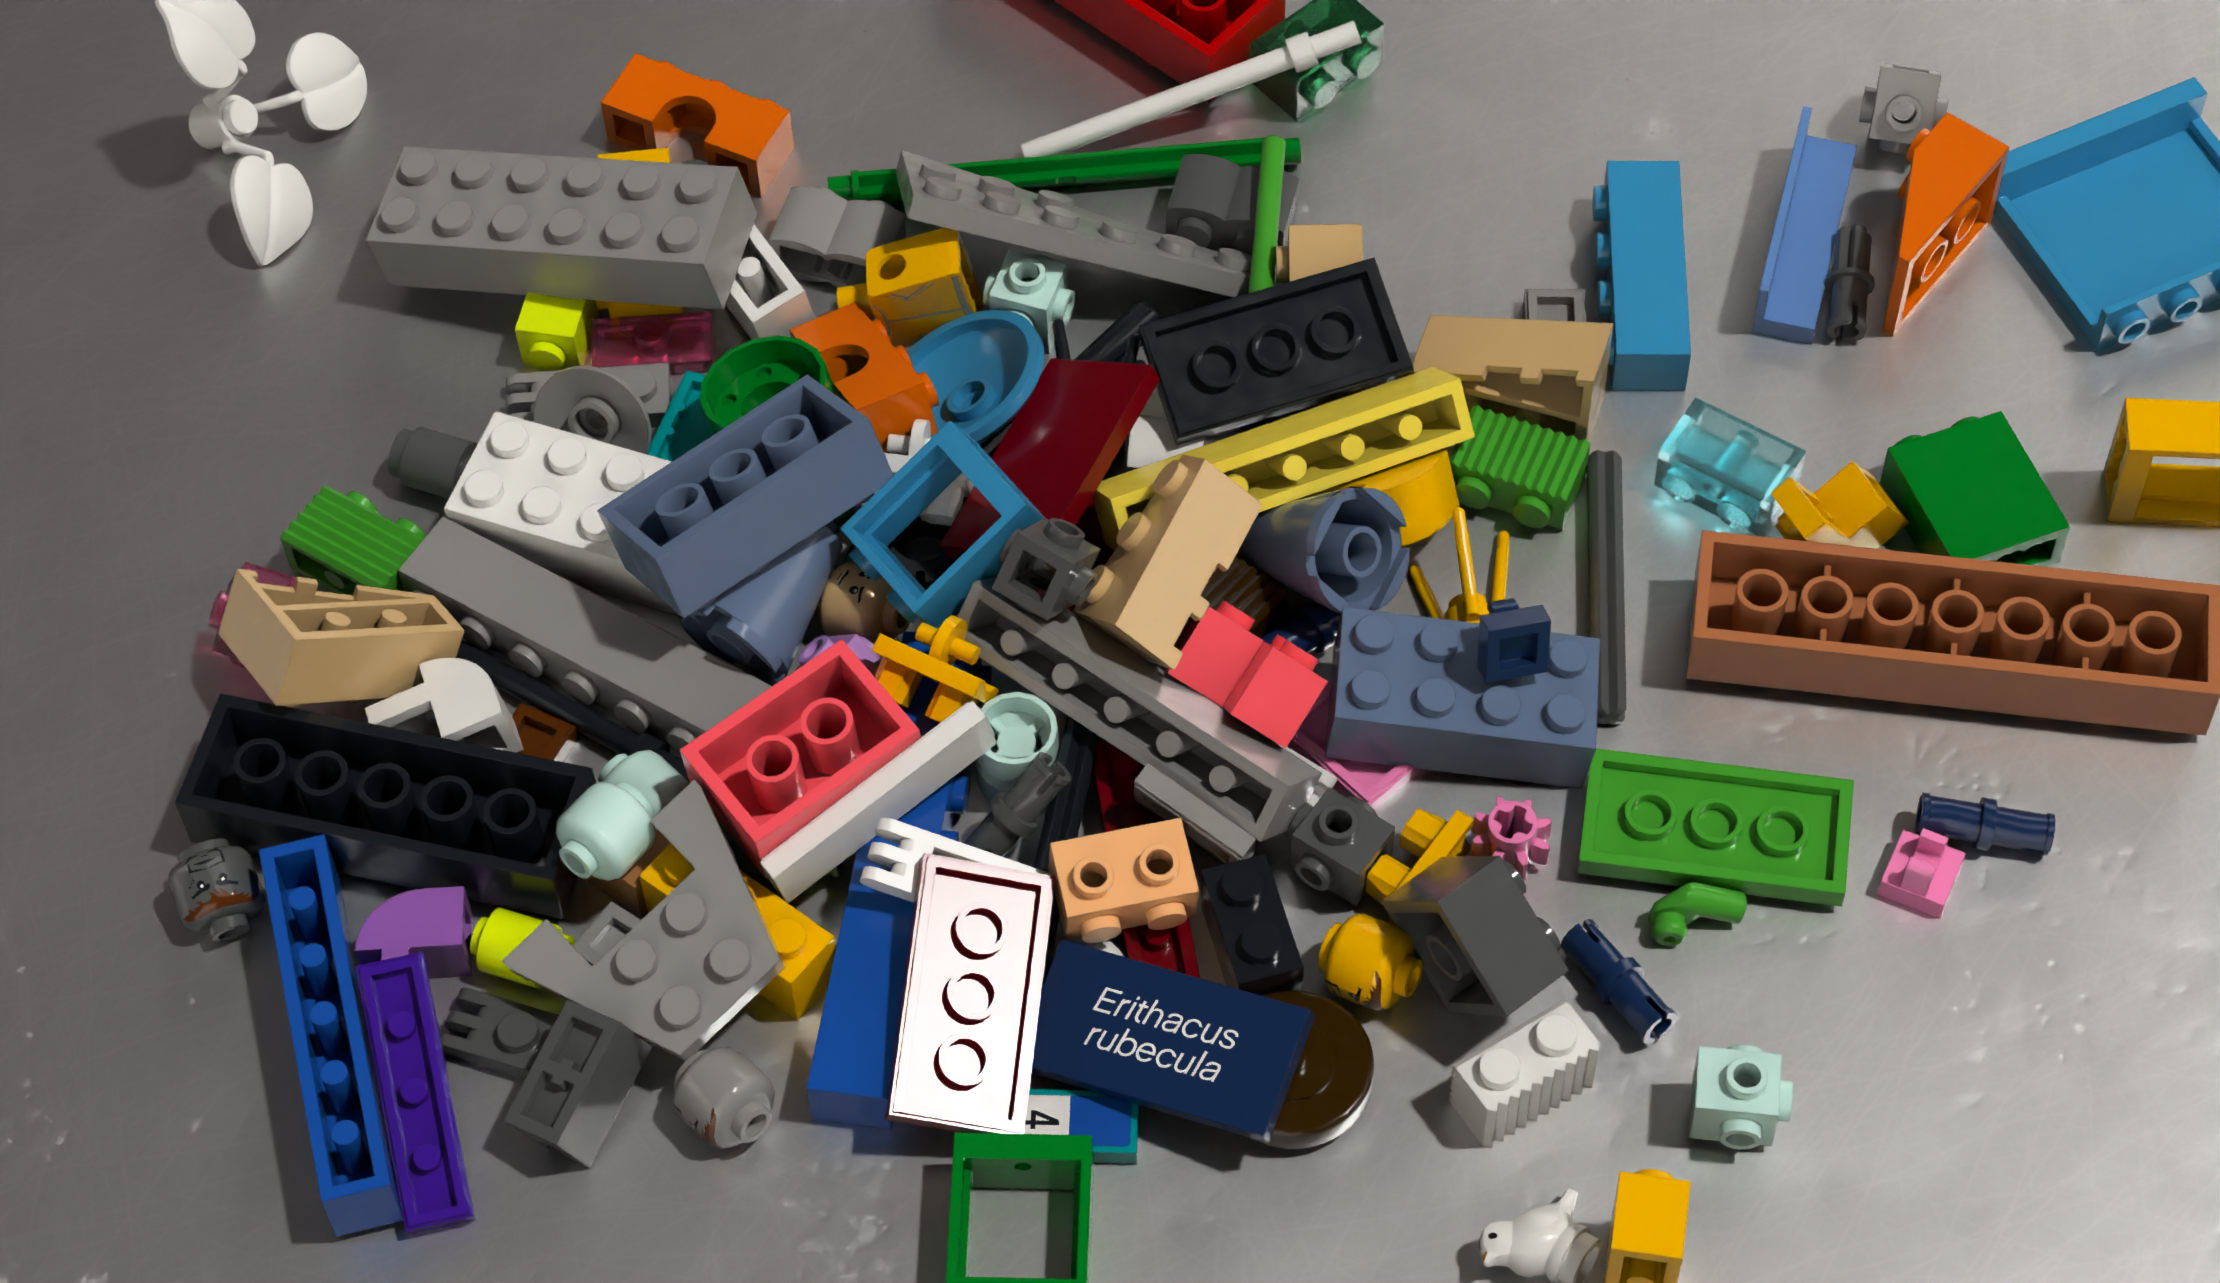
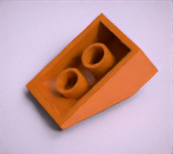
[1883,112,2009,336]

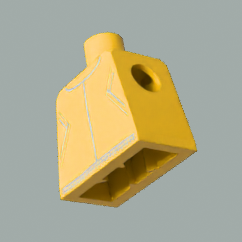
[836,227,983,347]

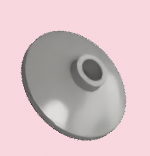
[533,366,651,454]

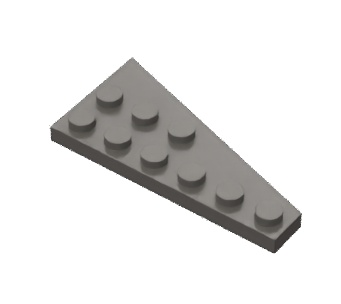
[895,150,1252,298]

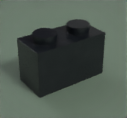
[1201,854,1304,996]

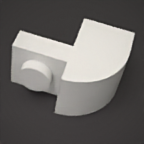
[365,658,524,753]

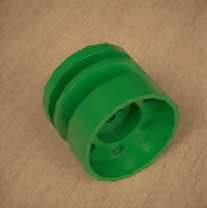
[700,335,836,435]

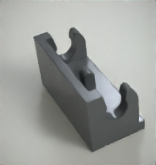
[503,1000,652,1168]

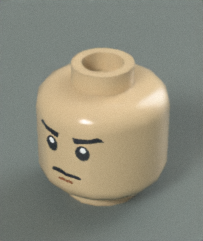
[815,562,910,644]

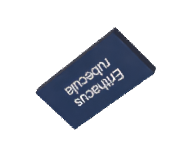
[1031,939,1315,1143]

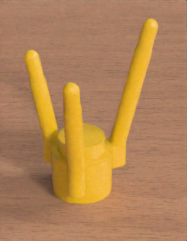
[1409,507,1510,623]

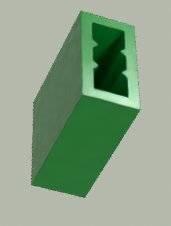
[1880,411,2070,567]

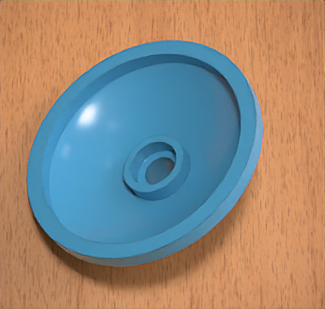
[907,310,1045,444]

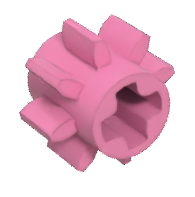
[1471,796,1552,880]

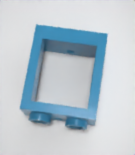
[840,421,1045,629]

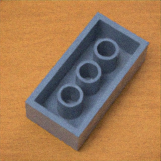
[597,375,894,618]
[1325,607,1600,788]

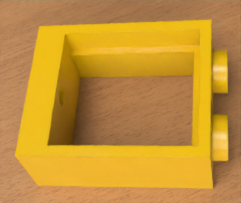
[2103,398,2220,527]

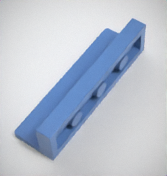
[1752,106,1857,344]

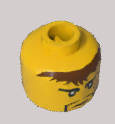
[1318,914,1423,1012]

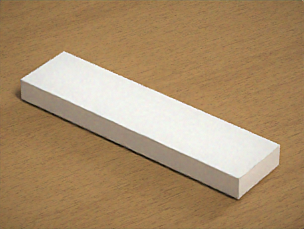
[760,700,997,903]

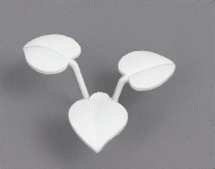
[154,0,367,266]

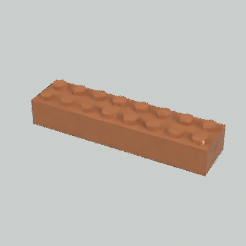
[1686,530,2220,736]

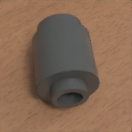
[388,427,477,499]

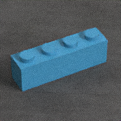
[1592,161,1691,391]

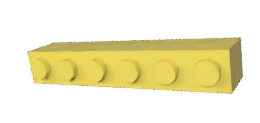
[1092,367,1475,550]

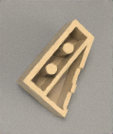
[1412,315,1614,442]

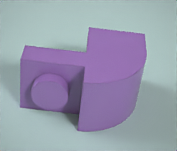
[355,886,474,979]

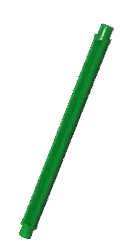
[827,135,1301,202]

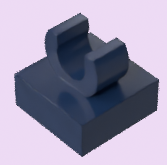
[1477,598,1551,683]

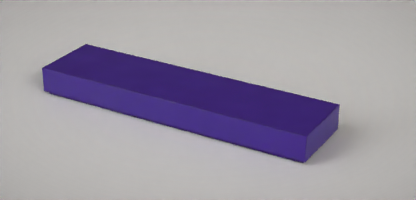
[356,952,476,1234]

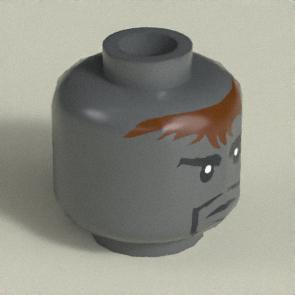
[168,838,265,942]

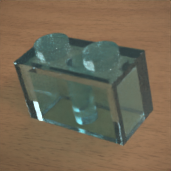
[1654,397,1806,537]

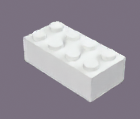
[444,411,682,617]

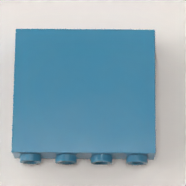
[1993,77,2220,351]

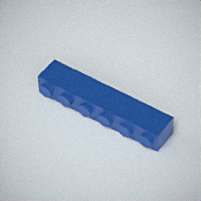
[259,834,404,1237]

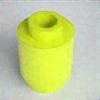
[470,907,575,989]

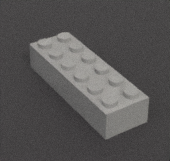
[365,146,757,310]

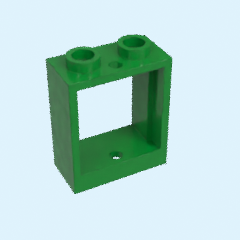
[946,1133,1094,1283]

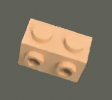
[1048,818,1199,943]

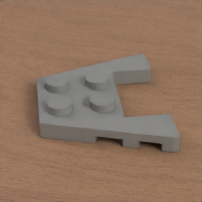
[502,780,785,1061]

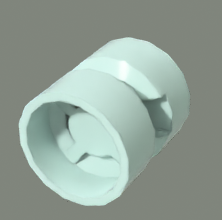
[976,692,1059,802]

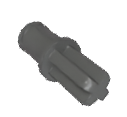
[1826,224,1875,342]

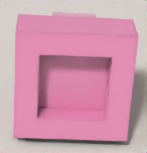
[1877,828,1966,918]

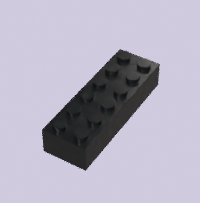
[175,693,596,919]

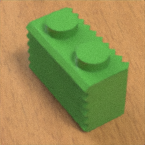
[1449,405,1590,530]
[280,485,426,595]

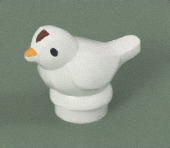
[1479,1188,1603,1283]

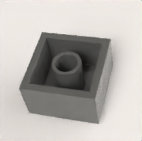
[1381,856,1569,1017]

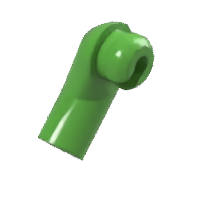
[1647,882,1747,946]

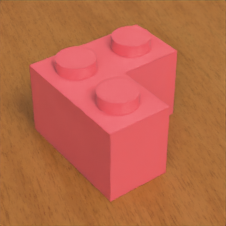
[1160,600,1328,749]

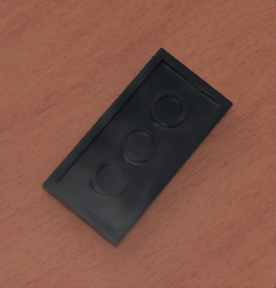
[1138,258,1414,445]

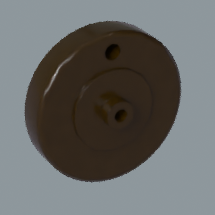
[1251,990,1374,1149]

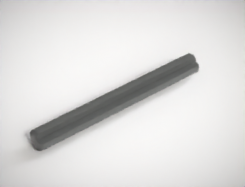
[1587,450,1627,725]

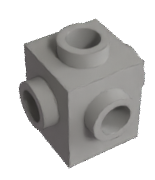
[1859,63,1949,154]

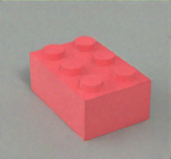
[680,639,921,878]

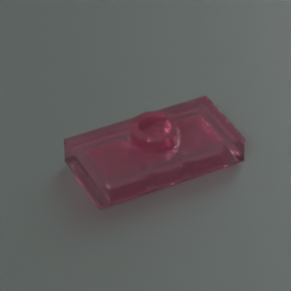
[592,311,715,375]

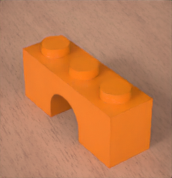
[600,53,795,198]
[789,302,939,453]

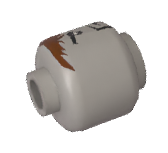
[673,1047,775,1149]

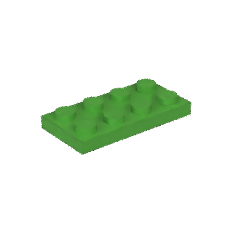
[1577,748,1854,906]

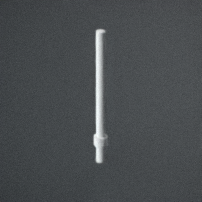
[1021,20,1362,158]

